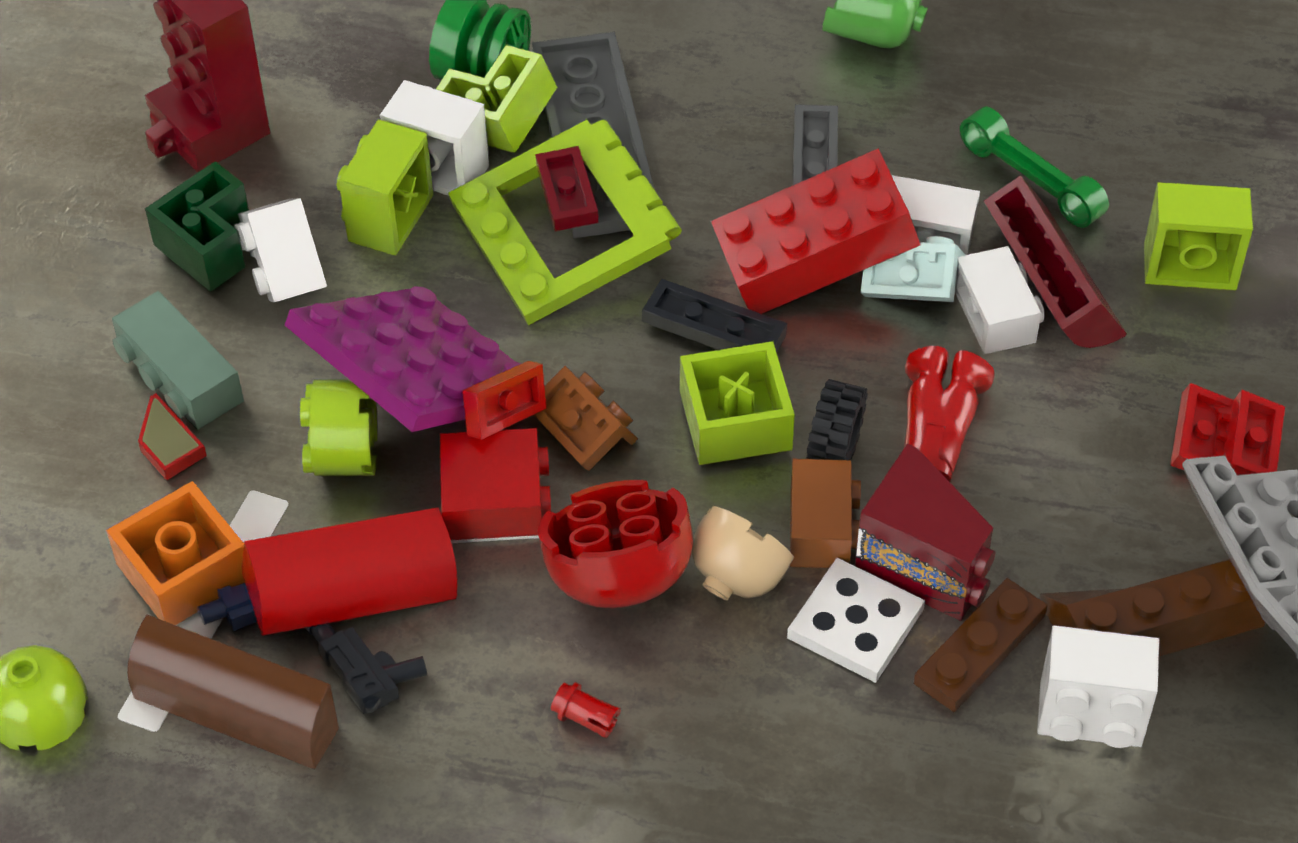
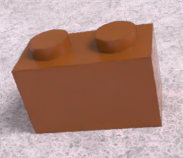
[790,459,861,568]

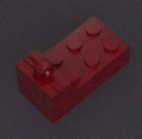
[145,0,271,172]

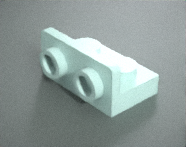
[861,236,965,302]

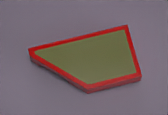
[138,393,207,480]

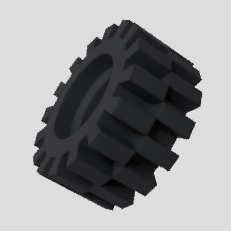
[806,379,868,460]

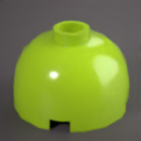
[0,645,88,751]

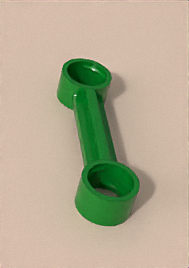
[959,107,1109,228]

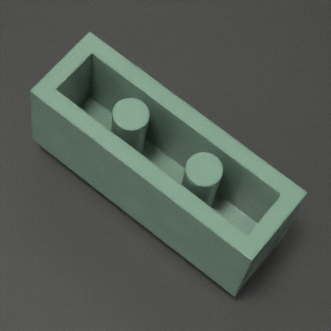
[112,291,244,430]

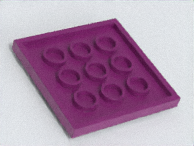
[285,286,545,432]

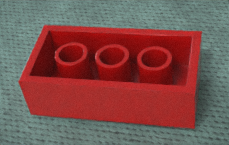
[711,148,920,314]

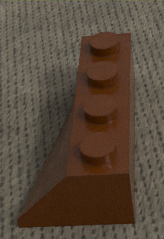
[1039,559,1266,657]

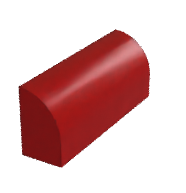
[242,507,457,636]

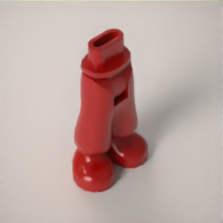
[904,346,995,483]

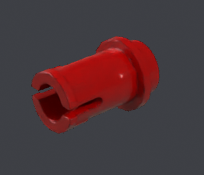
[551,682,621,738]

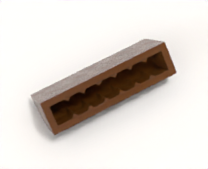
[127,615,339,770]

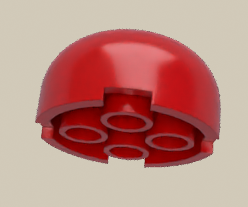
[538,480,693,608]

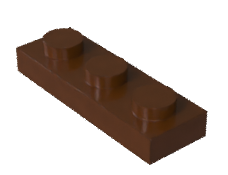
[914,578,1048,713]

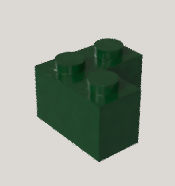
[145,161,249,292]

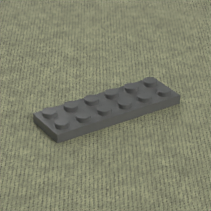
[532,32,655,238]

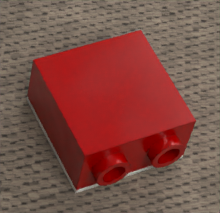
[440,428,551,543]

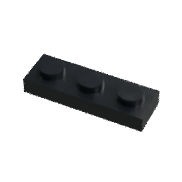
[642,279,787,353]

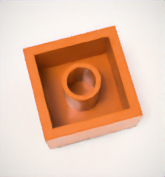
[106,481,245,625]

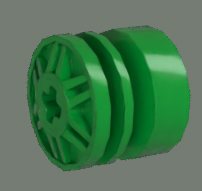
[429,0,531,80]

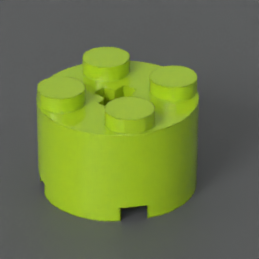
[300,379,378,476]

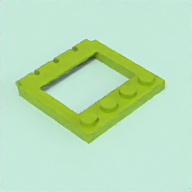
[448,120,682,326]

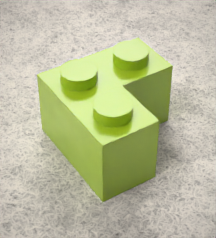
[436,45,557,153]

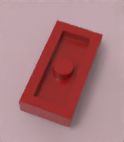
[462,361,547,439]

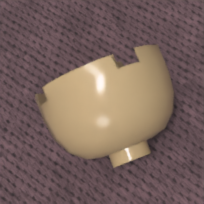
[692,506,794,600]

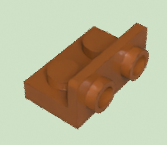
[534,366,638,471]

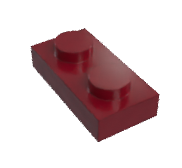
[535,146,599,232]

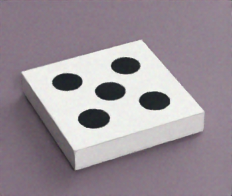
[787,558,925,683]

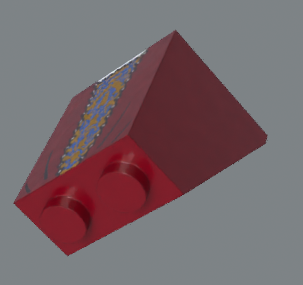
[855,443,996,621]

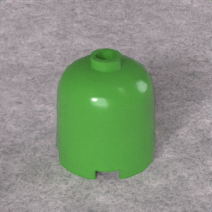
[822,0,928,49]

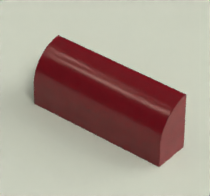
[984,175,1127,348]

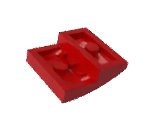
[1170,383,1285,476]

